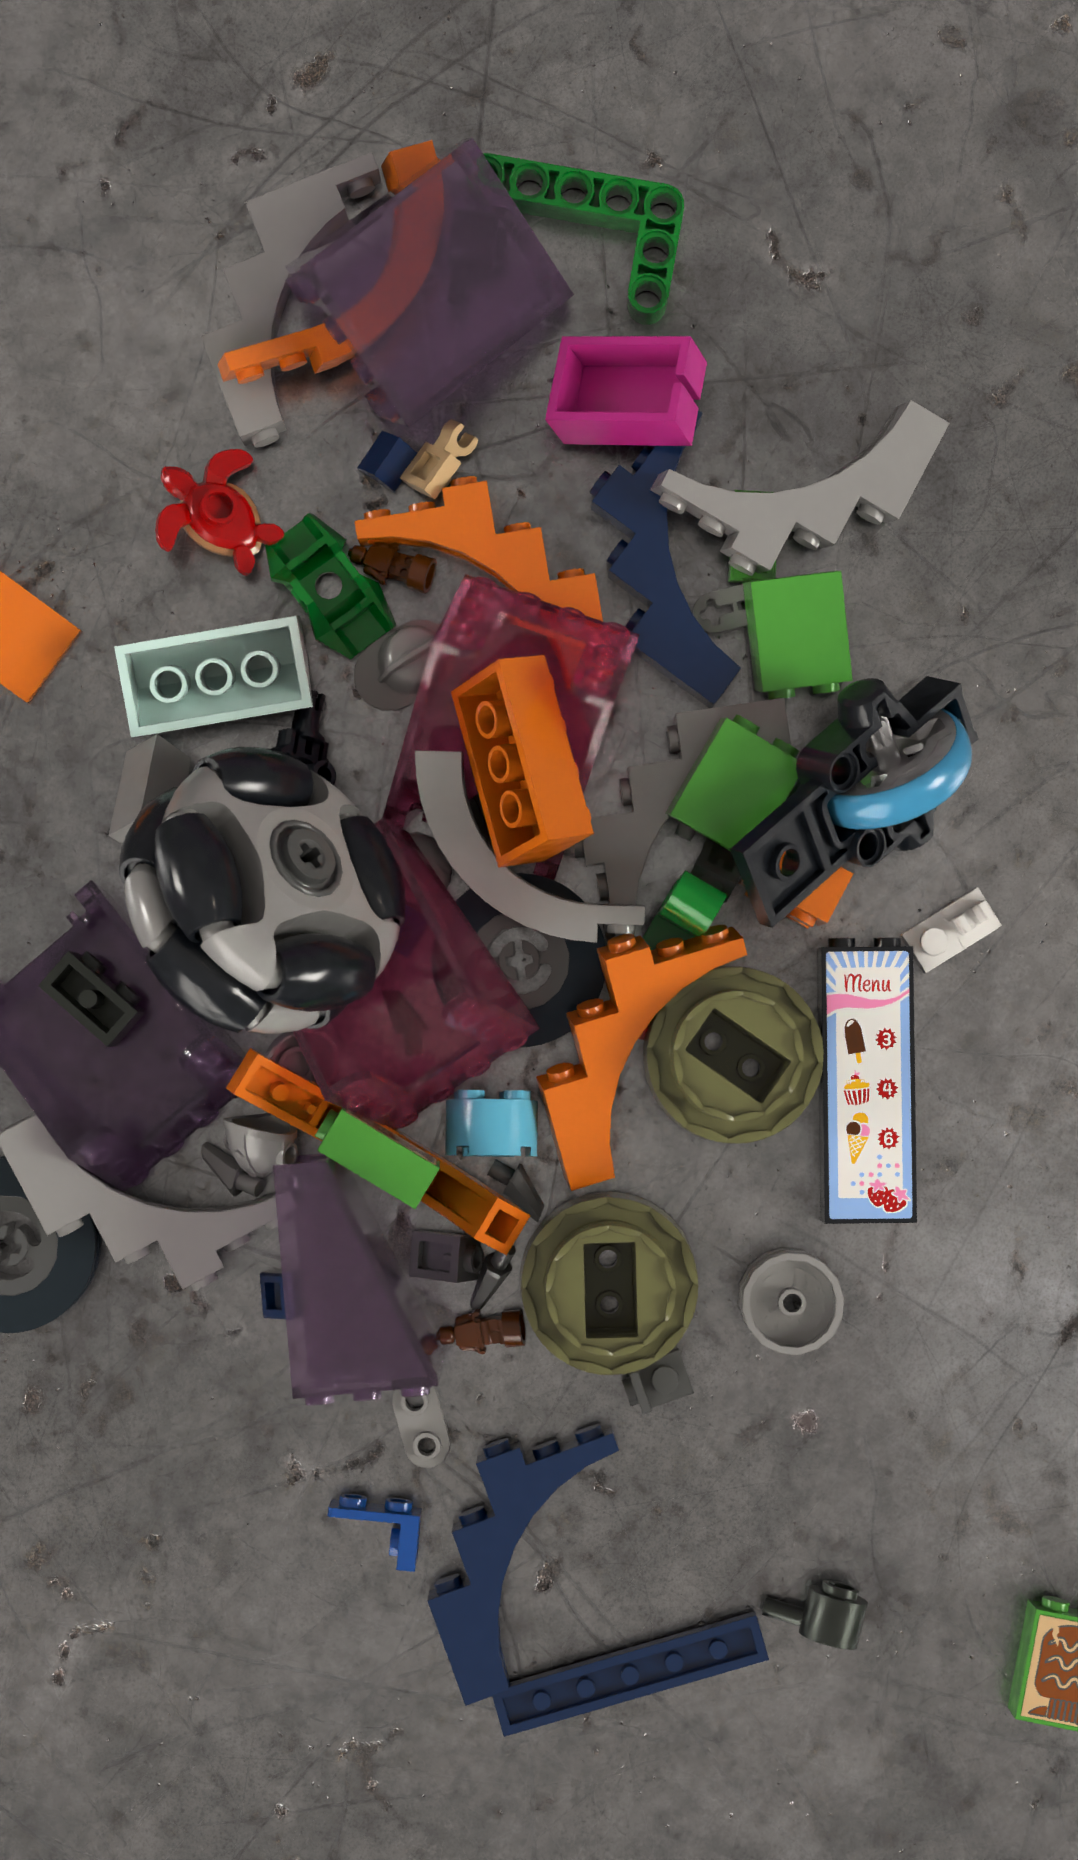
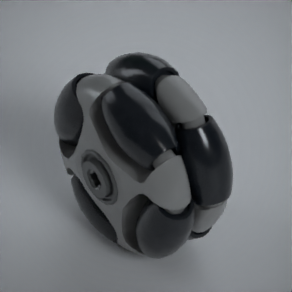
[119,747,406,1034]

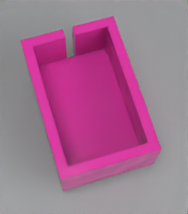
[545,336,707,446]

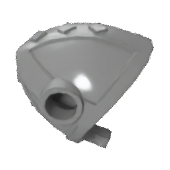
[223,1113,298,1178]

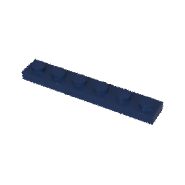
[492,1611,769,1737]

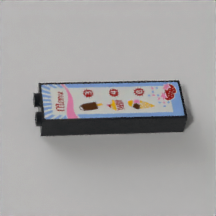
[817,938,917,1224]

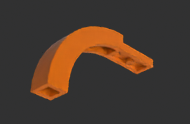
[217,140,442,384]
[226,1048,531,1256]

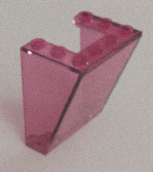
[381,574,640,880]
[293,817,540,1130]

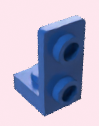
[327,1494,422,1572]

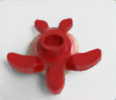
[155,449,284,576]

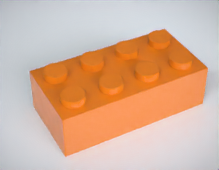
[451,655,594,868]

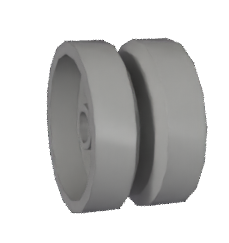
[738,1248,844,1355]

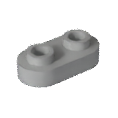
[392,1375,451,1468]

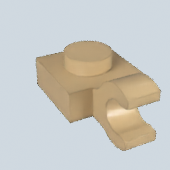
[400,419,478,499]

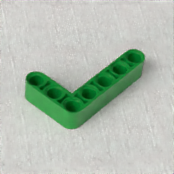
[464,153,684,325]
[642,870,727,950]

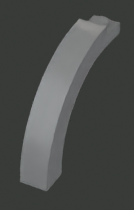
[415,751,645,943]

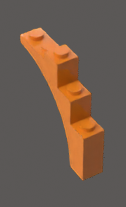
[355,476,613,694]
[536,925,747,1191]

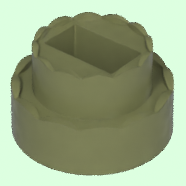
[643,966,824,1144]
[520,1192,698,1375]

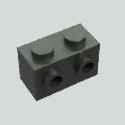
[38,951,146,1047]

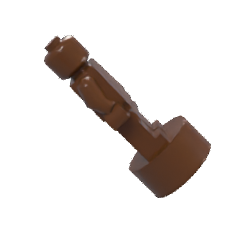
[348,542,437,594]
[436,1309,526,1354]

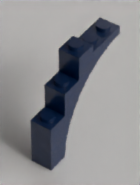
[590,410,741,708]
[427,1424,619,1706]

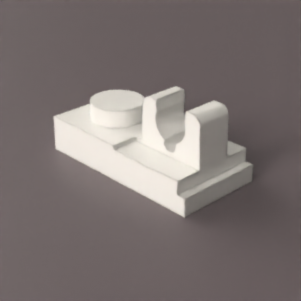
[900,887,1002,973]

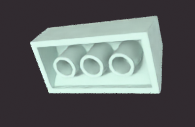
[114,616,313,738]

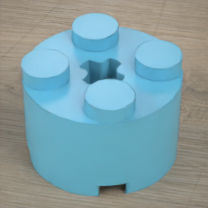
[445,1090,538,1157]

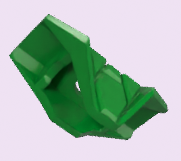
[265,513,396,660]

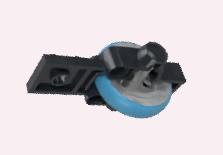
[730,676,979,928]

